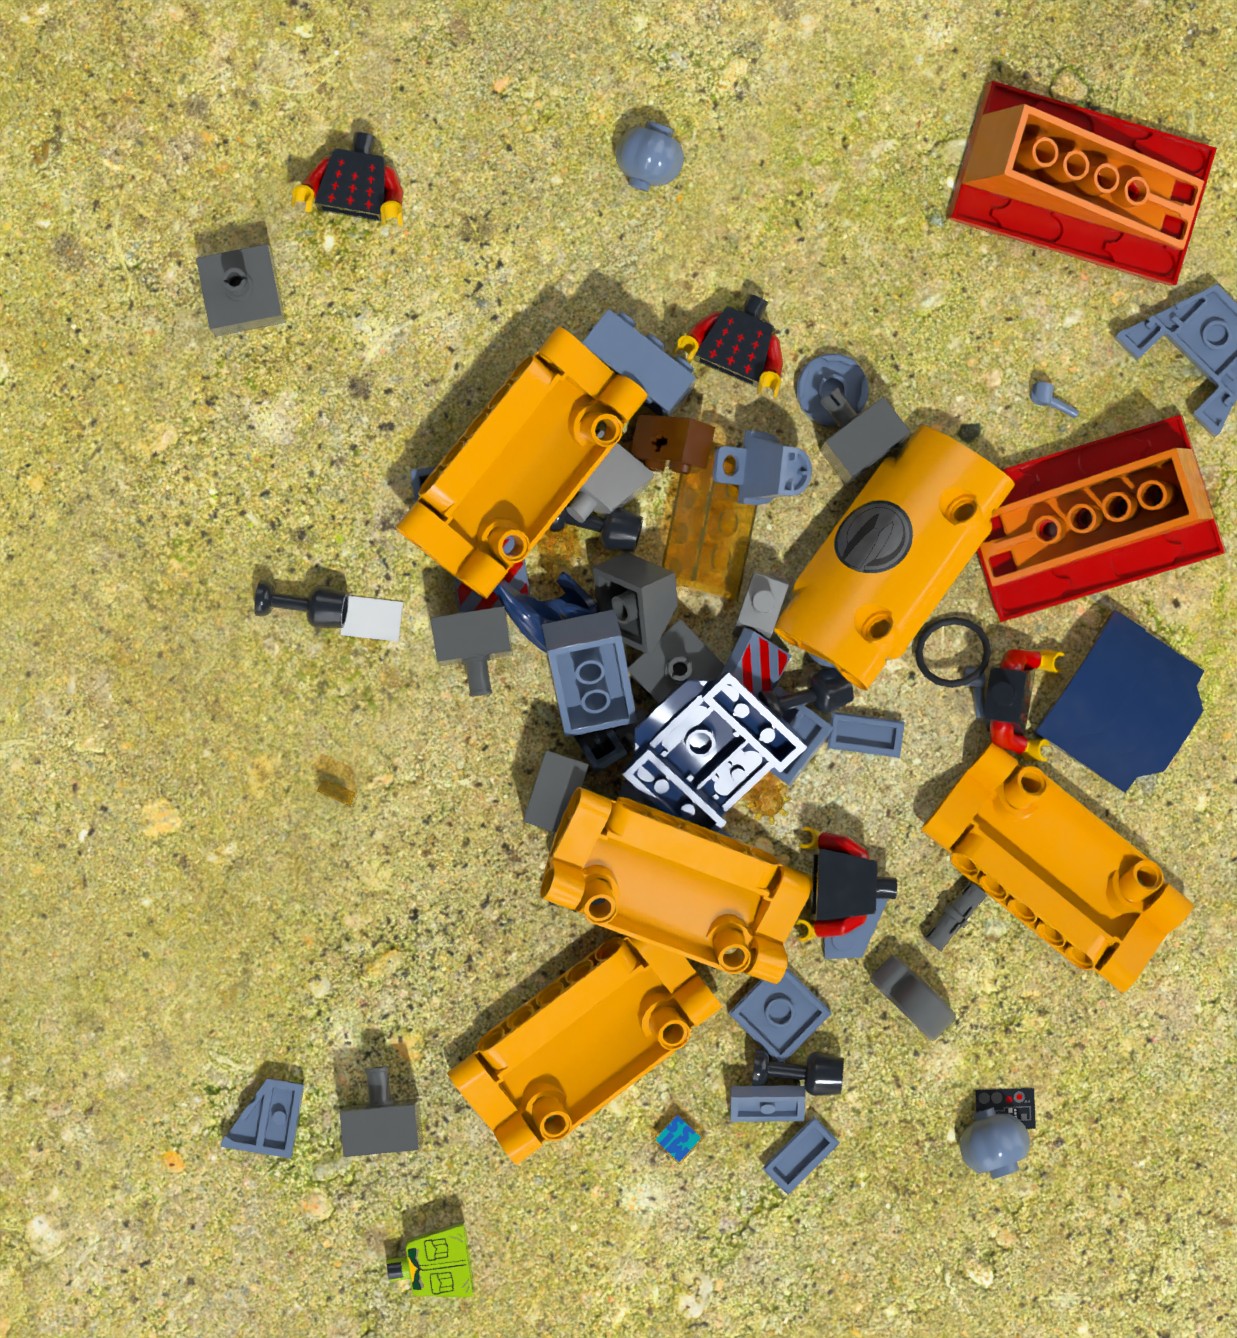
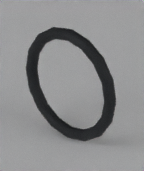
[915,617,991,688]

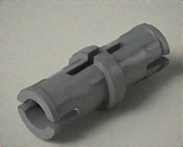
[923,880,988,952]

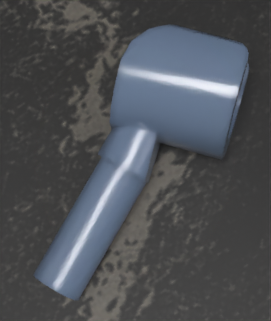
[1031,382,1079,419]
[963,666,986,718]

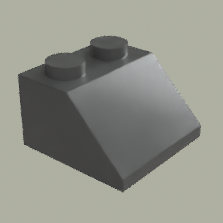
[593,552,678,654]

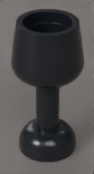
[549,502,643,552]
[254,580,349,628]
[758,668,854,718]
[752,1049,844,1096]

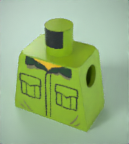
[386,1221,475,1298]

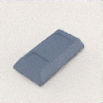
[827,712,905,758]
[762,1116,840,1195]

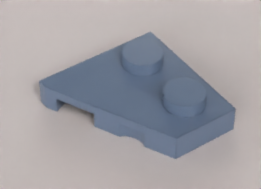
[221,1078,305,1158]

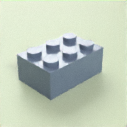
[582,309,696,417]
[542,609,637,737]

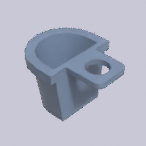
[713,430,812,505]

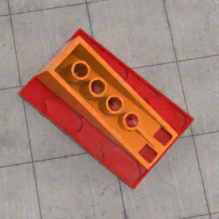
[946,81,1217,286]
[977,415,1227,622]

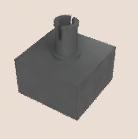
[196,244,287,337]
[820,388,911,485]
[430,607,513,697]
[628,619,725,705]
[523,750,589,832]
[340,1066,423,1157]

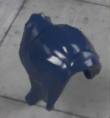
[493,572,600,653]

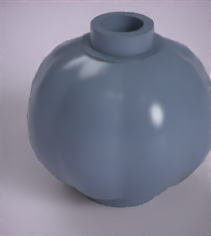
[615,121,684,192]
[960,1107,1030,1179]

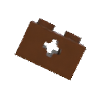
[630,415,715,475]

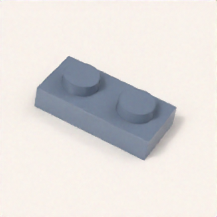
[730,1085,806,1122]

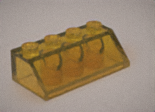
[661,442,758,602]

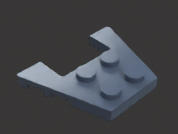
[1114,284,1237,438]

